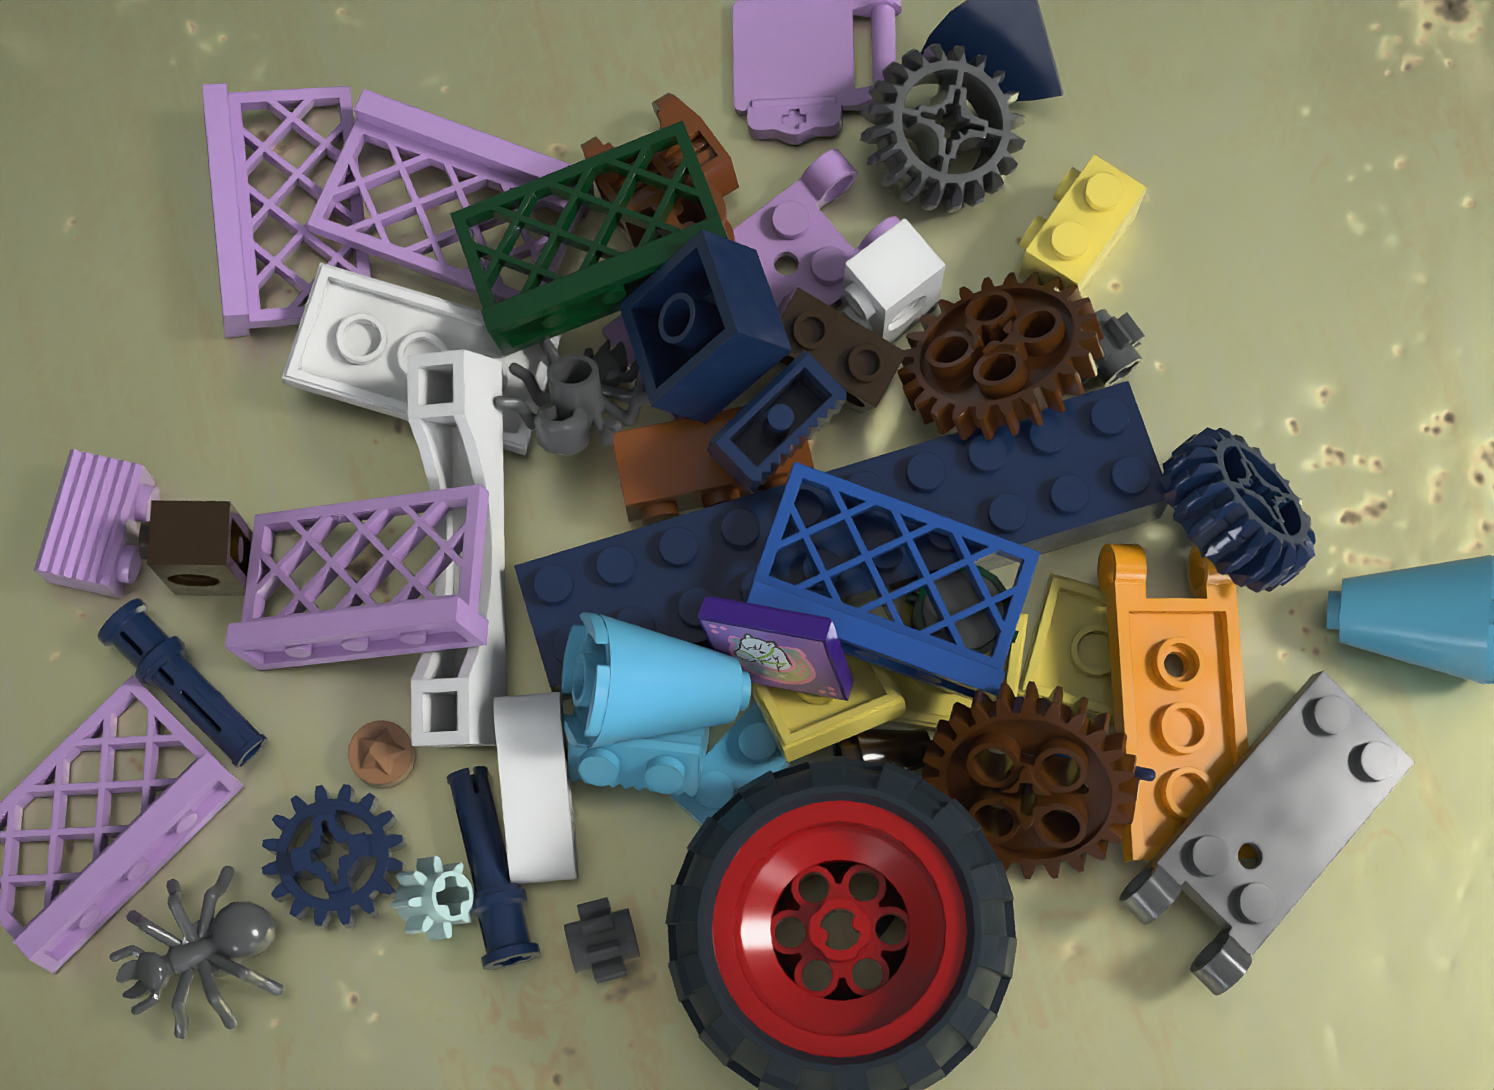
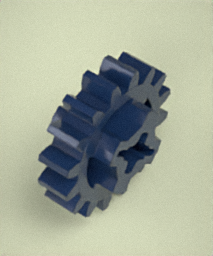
[262,784,407,929]

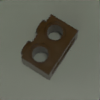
[777,287,907,413]

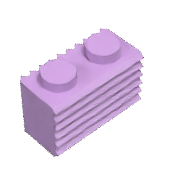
[34,449,160,599]

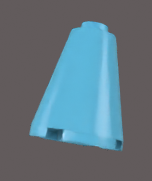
[1327,555,1494,685]
[561,612,751,748]

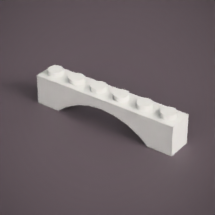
[407,349,507,748]

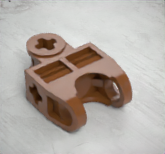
[580,93,739,248]

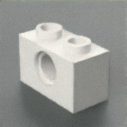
[840,218,946,343]

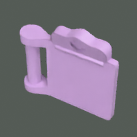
[732,0,905,145]

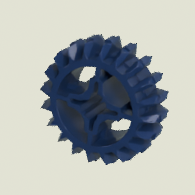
[1160,427,1316,593]

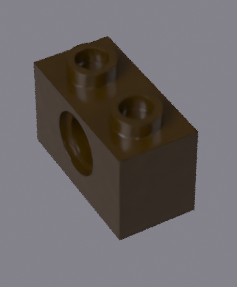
[139,500,253,596]

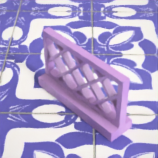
[202,83,371,338]
[306,89,595,302]
[225,484,489,670]
[0,675,244,974]

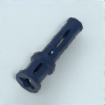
[97,598,267,768]
[447,766,541,970]

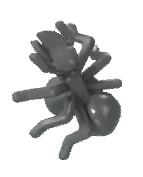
[495,339,650,456]
[109,865,285,1039]

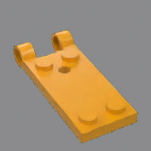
[1097,544,1257,862]

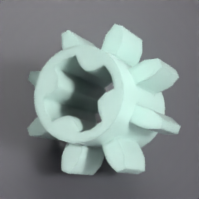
[391,856,475,940]

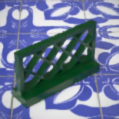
[450,120,729,357]

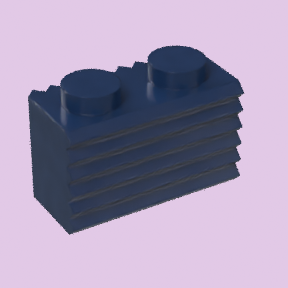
[707,350,846,493]

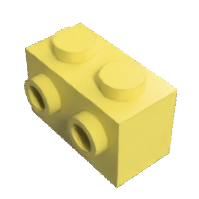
[1018,154,1147,293]

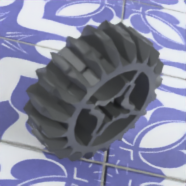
[860,43,1026,212]

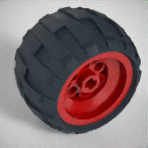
[665,756,1017,1090]

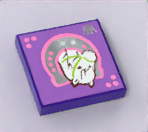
[698,596,854,701]

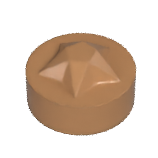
[348,720,416,788]

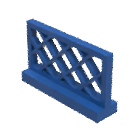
[743,462,1041,700]

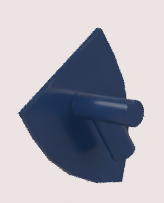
[921,0,1064,101]

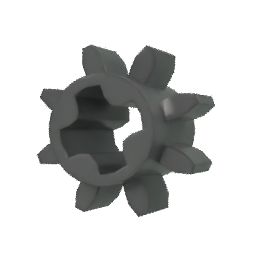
[1080,309,1145,387]
[564,897,640,984]

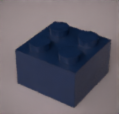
[619,229,792,424]

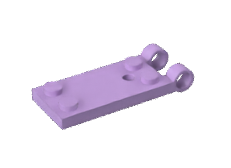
[602,149,900,421]

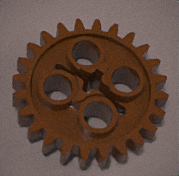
[898,272,1104,440]
[922,681,1140,879]

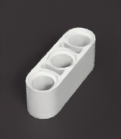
[494,692,578,884]

